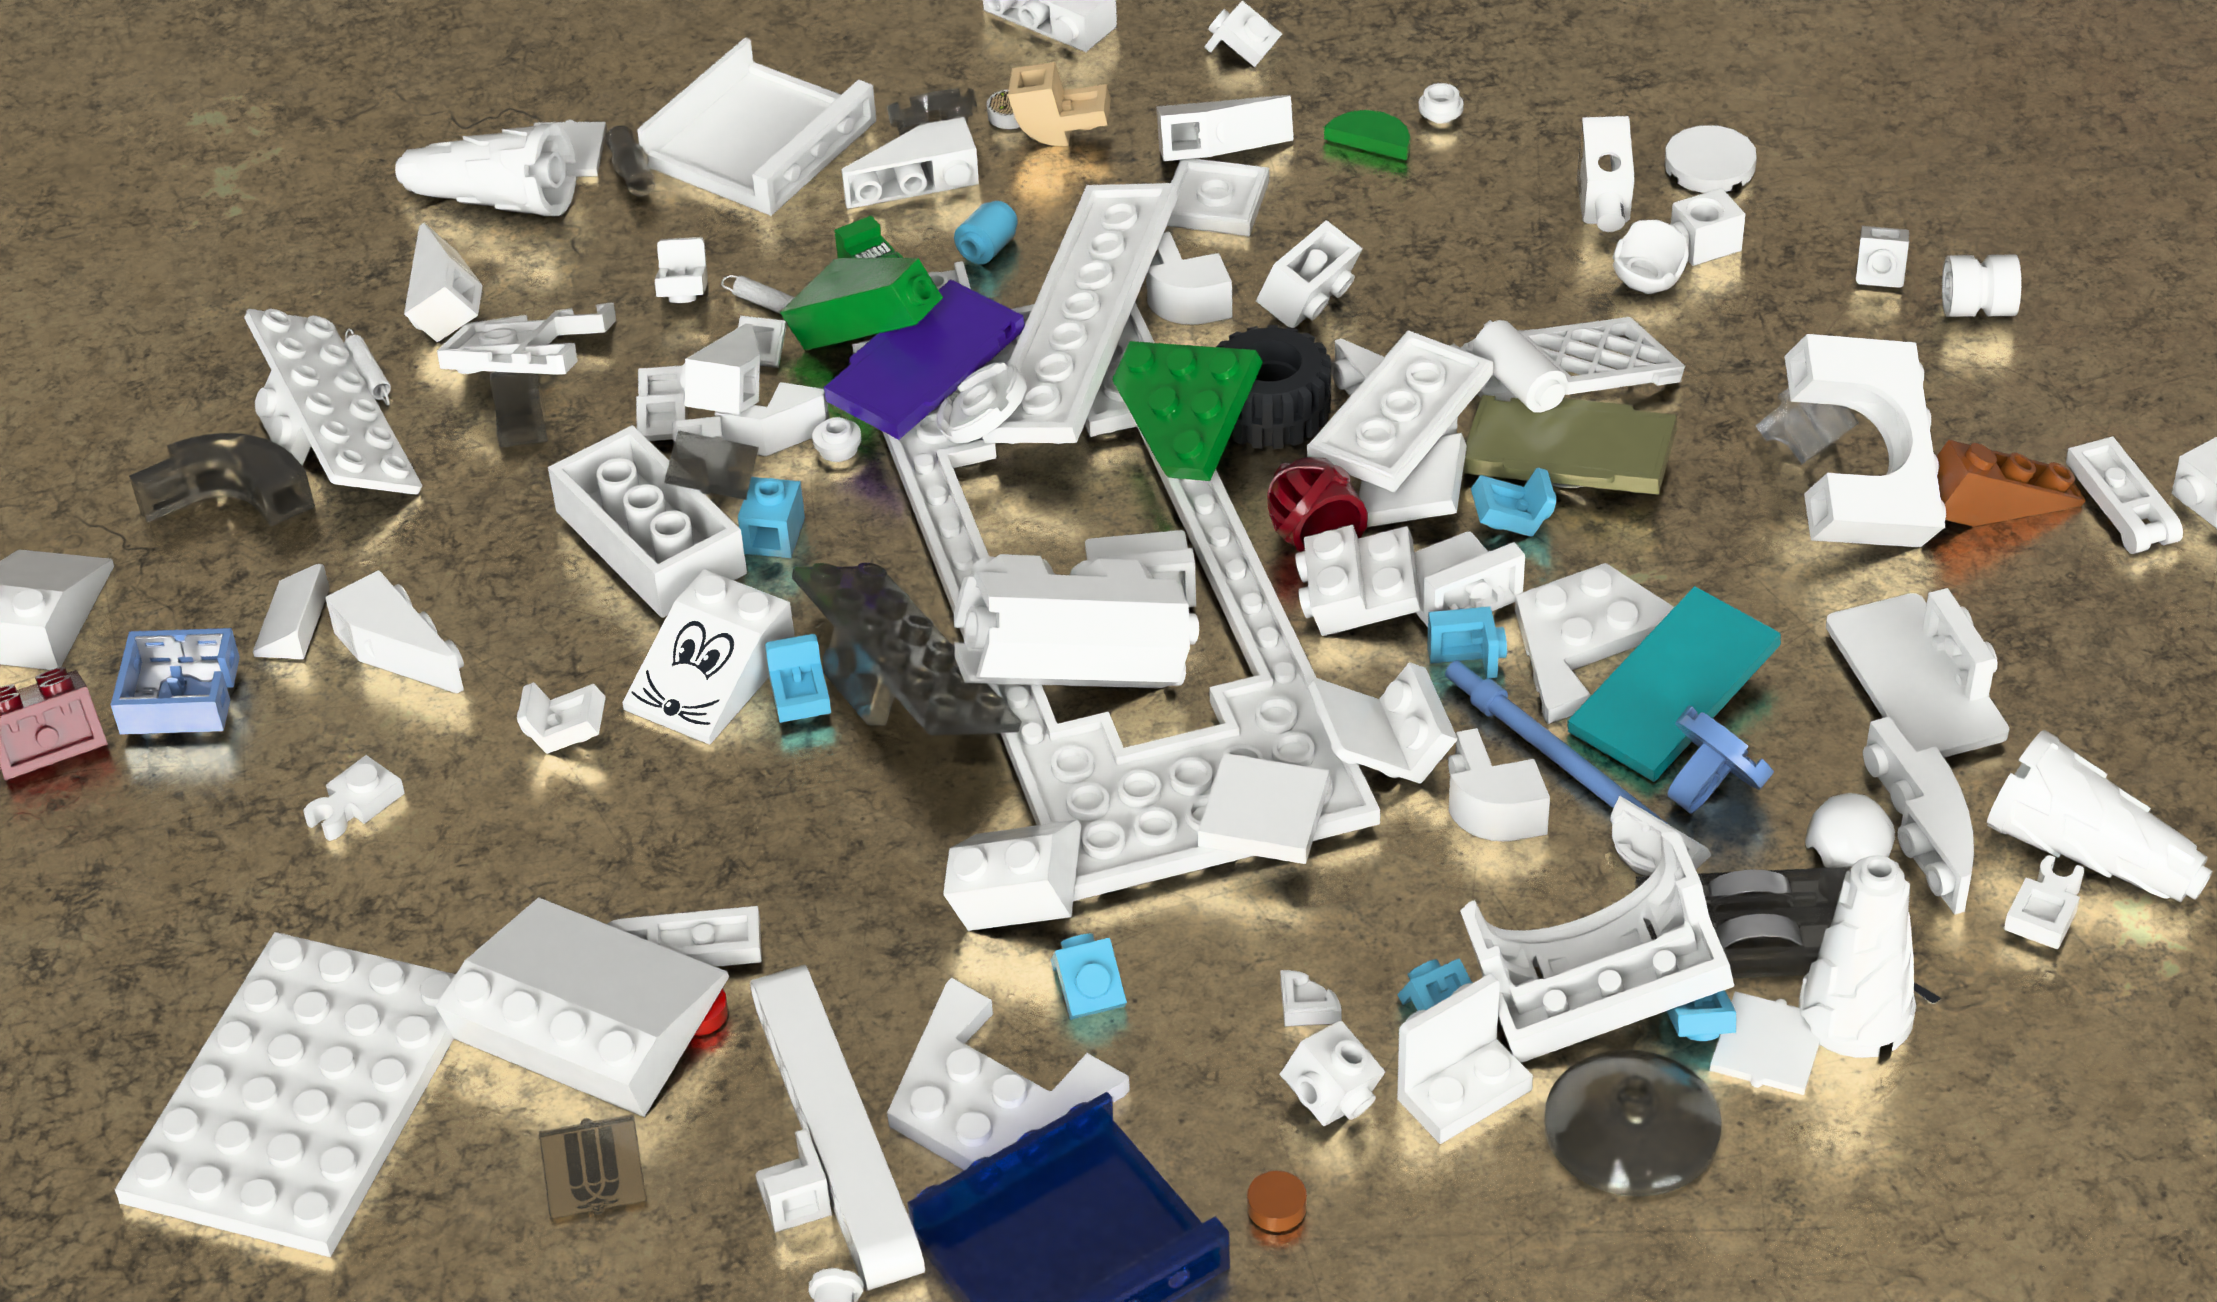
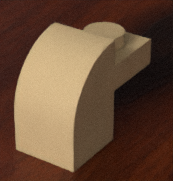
[1008,62,1111,146]

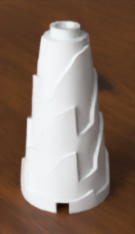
[395,124,576,216]
[1987,730,2213,902]
[1798,855,1916,1058]

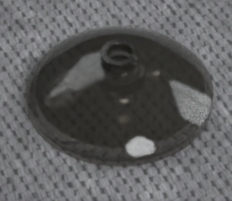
[1544,1050,1722,1196]

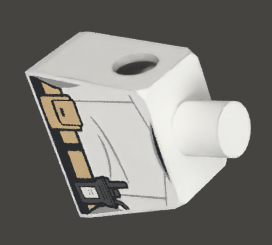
[1577,116,1634,232]

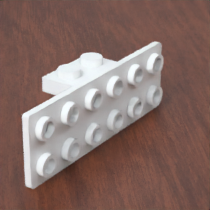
[244,309,422,495]

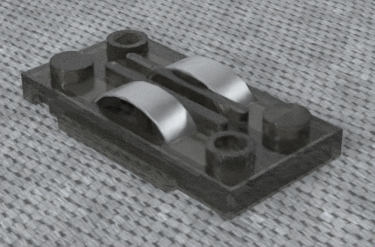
[1635,866,1853,978]

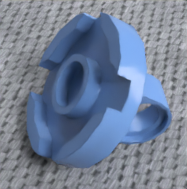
[1668,705,1774,813]

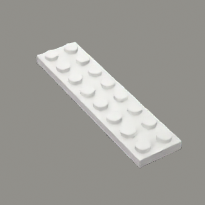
[983,183,1178,444]

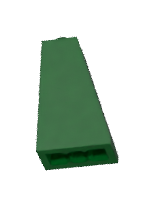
[780,258,943,351]

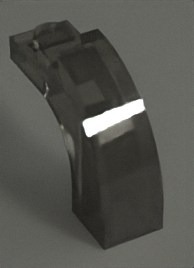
[129,433,315,527]

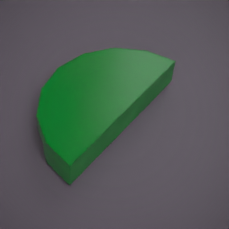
[1324,110,1411,160]

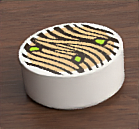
[987,90,1020,129]

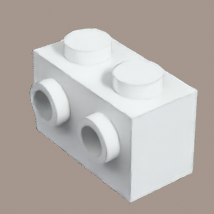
[1256,220,1363,328]

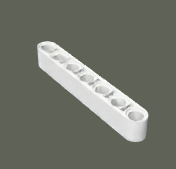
[750,964,925,1291]

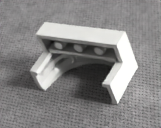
[1460,831,1734,1063]

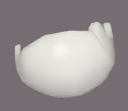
[1613,220,1689,294]
[1805,793,1895,871]

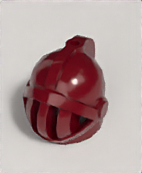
[1267,457,1368,552]

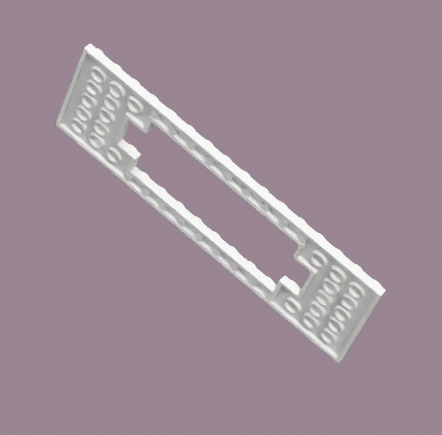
[852,303,1380,901]

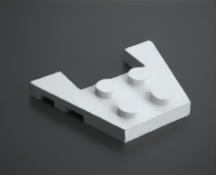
[437,303,616,375]
[1515,563,1674,724]
[887,978,1130,1180]

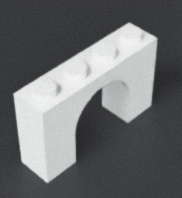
[1784,334,1946,547]

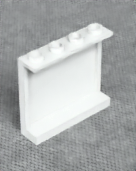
[637,38,876,216]

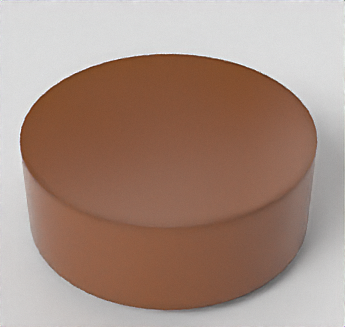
[1247,1171,1307,1231]

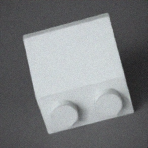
[943,820,1081,931]

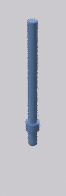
[1445,660,1669,825]

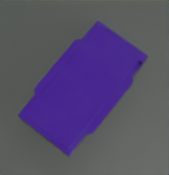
[824,279,1025,440]

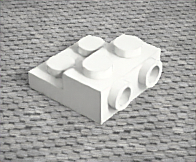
[1296,525,1421,636]

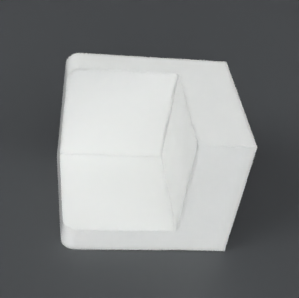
[756,1128,832,1233]

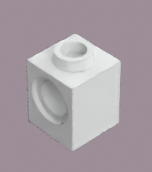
[1670,188,1745,266]

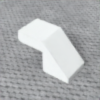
[715,382,830,456]

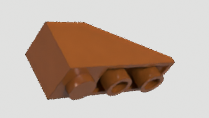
[1937,440,2086,527]

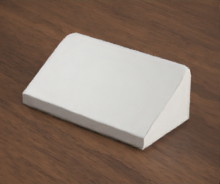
[253,564,330,659]

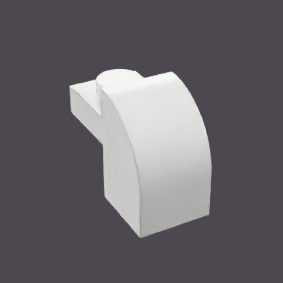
[1146,232,1232,325]
[1448,728,1550,841]

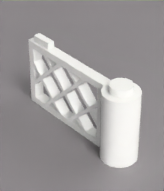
[1473,317,1685,413]

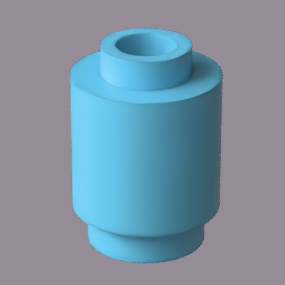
[954,201,1018,264]

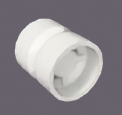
[1942,254,2021,317]

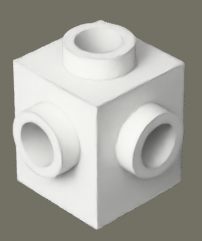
[1280,1020,1386,1126]

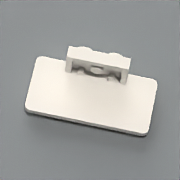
[1826,588,2009,757]

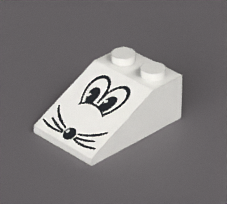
[622,569,795,745]

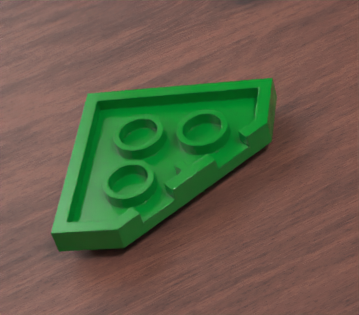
[1112,341,1263,481]

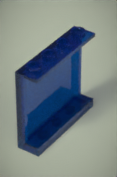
[907,1092,1230,1302]

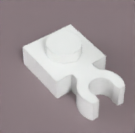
[303,755,405,841]
[2004,855,2084,949]

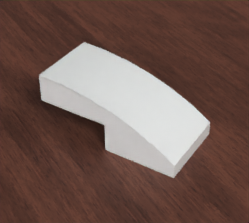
[636,365,688,441]

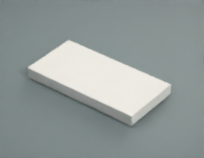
[1307,330,1493,492]

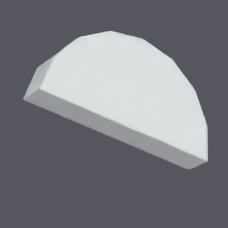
[1610,796,1712,877]

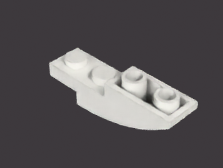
[1863,716,1974,915]

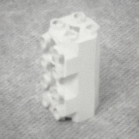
[954,554,1199,688]

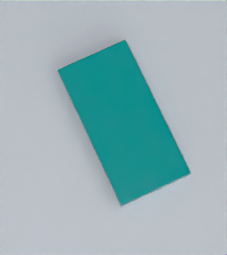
[1567,586,1781,782]

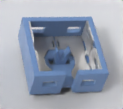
[111,628,240,734]

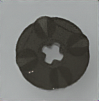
[887,88,978,136]

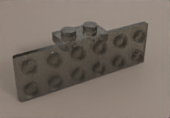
[791,563,1022,735]

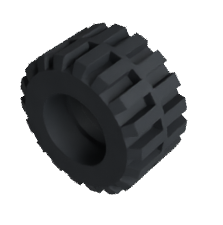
[1216,325,1331,449]

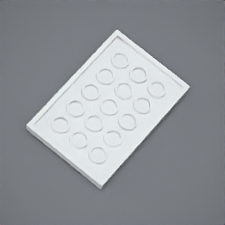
[115,932,456,1257]

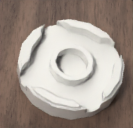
[1665,126,1757,193]
[936,363,1027,444]

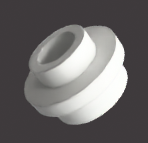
[1419,83,1463,124]
[812,417,861,462]

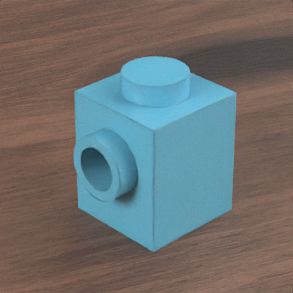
[738,477,805,558]

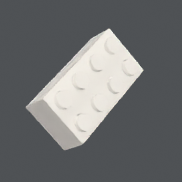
[548,425,747,618]

